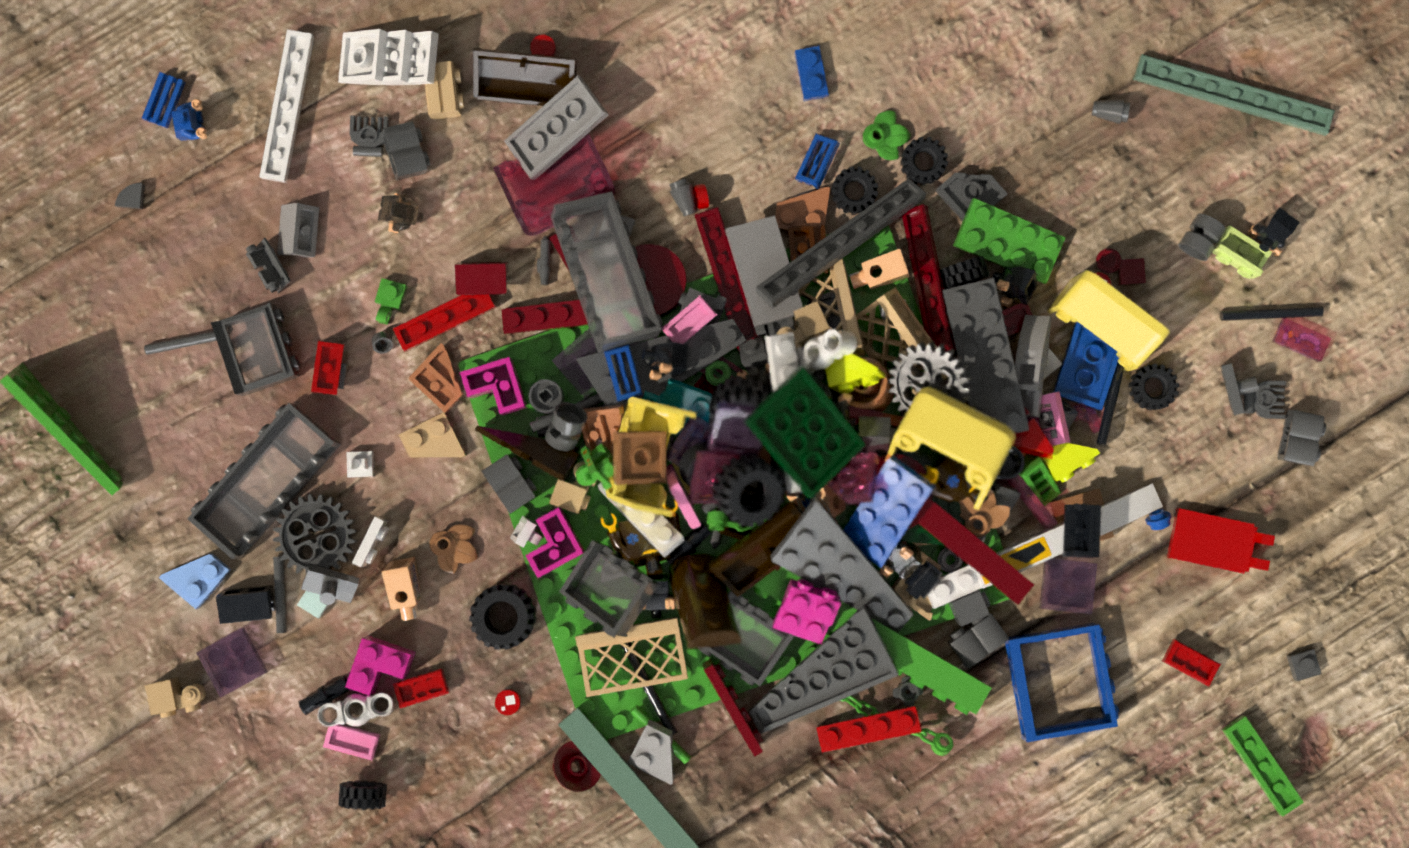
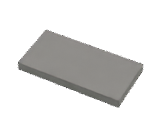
[504,75,609,180]
[725,216,803,328]

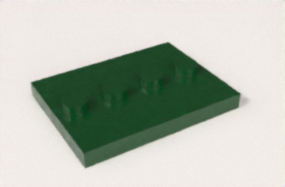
[743,366,866,499]

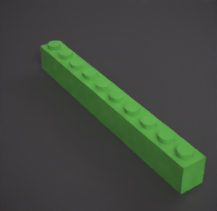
[754,567,991,715]

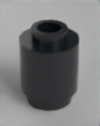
[904,560,942,600]

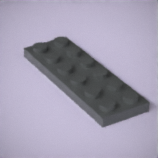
[943,278,1029,433]

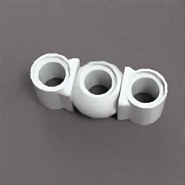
[796,330,857,375]
[317,693,395,727]

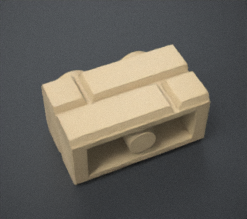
[425,61,465,120]

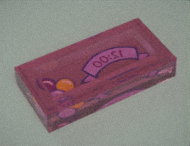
[1272,318,1331,362]

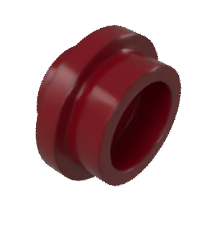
[1096,248,1122,274]

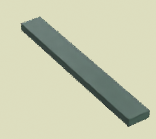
[1133,54,1335,136]
[558,707,701,848]

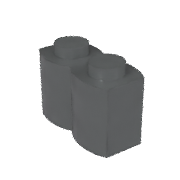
[382,121,430,181]
[1277,410,1326,466]
[482,454,538,514]
[947,613,1009,668]

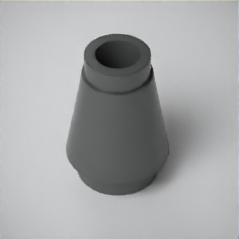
[1092,99,1130,124]
[669,177,698,217]

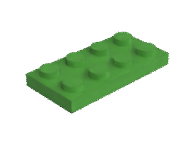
[953,198,1066,284]

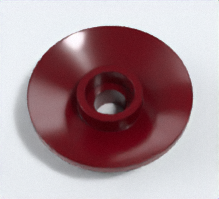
[553,741,601,792]

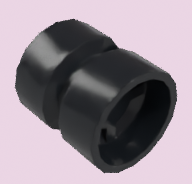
[996,446,1024,479]

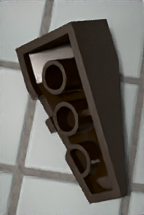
[475,426,581,481]

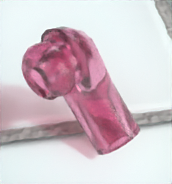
[1074,405,1101,434]

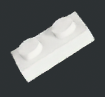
[352,516,389,567]

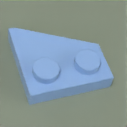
[159,554,232,609]

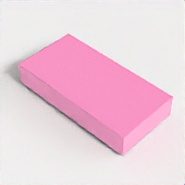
[661,295,717,344]
[323,721,380,761]

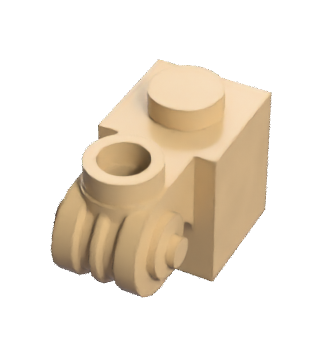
[777,301,830,349]
[549,462,598,514]
[145,677,206,718]

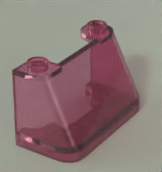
[493,133,615,236]

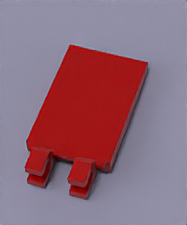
[1167,508,1275,574]

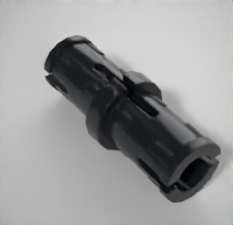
[667,522,712,565]
[298,676,352,715]

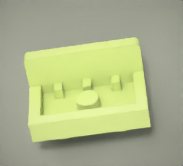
[1212,225,1272,279]

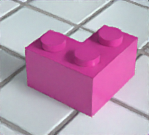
[460,357,528,415]
[525,507,585,578]
[345,636,416,695]

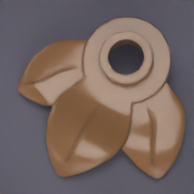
[958,489,1010,537]
[429,524,478,574]

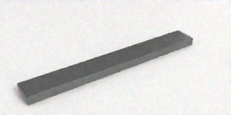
[756,178,926,308]

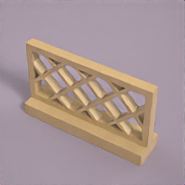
[793,258,865,357]
[856,288,948,396]
[575,617,688,697]

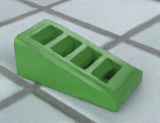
[1018,454,1062,508]

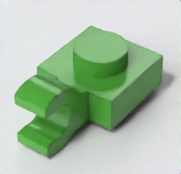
[374,278,407,325]

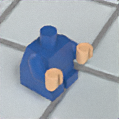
[172,99,207,141]

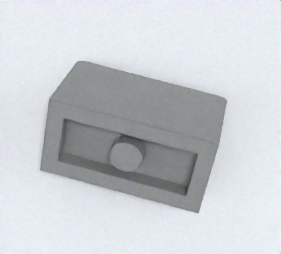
[277,203,319,258]

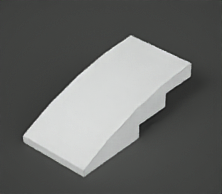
[338,29,439,85]

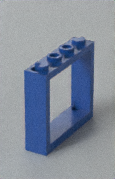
[1005,623,1119,742]

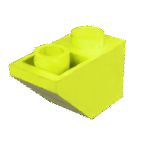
[825,353,886,394]
[1040,443,1100,483]

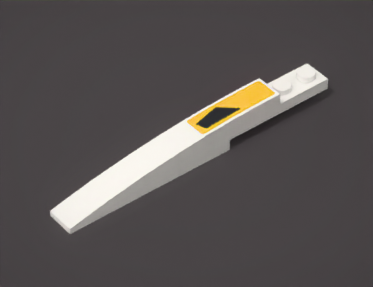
[928,483,1163,609]

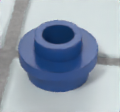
[1145,509,1172,530]

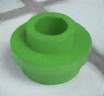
[705,361,731,386]

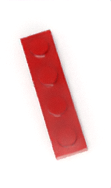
[393,294,496,352]
[816,705,923,753]

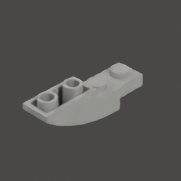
[1015,315,1052,418]

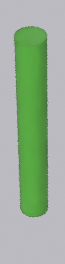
[630,705,691,764]

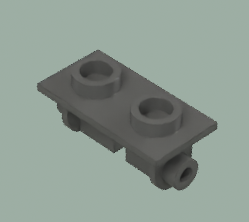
[246,238,291,293]

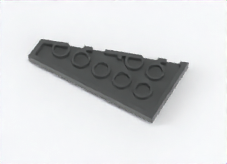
[576,319,747,414]
[771,497,913,633]
[749,604,899,734]

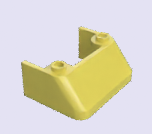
[1047,270,1170,372]
[885,387,1015,510]
[606,397,696,517]

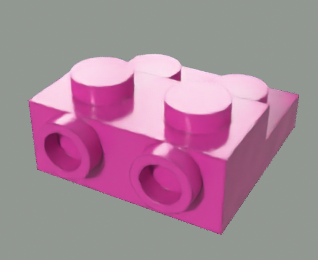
[773,579,841,644]

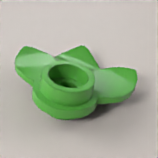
[863,111,911,160]

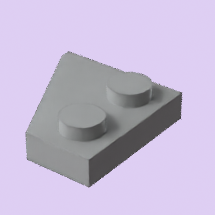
[628,720,675,785]

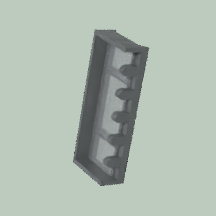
[550,192,663,354]
[187,403,341,559]

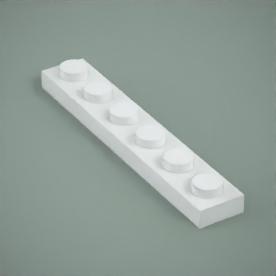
[259,30,314,183]
[765,333,801,493]

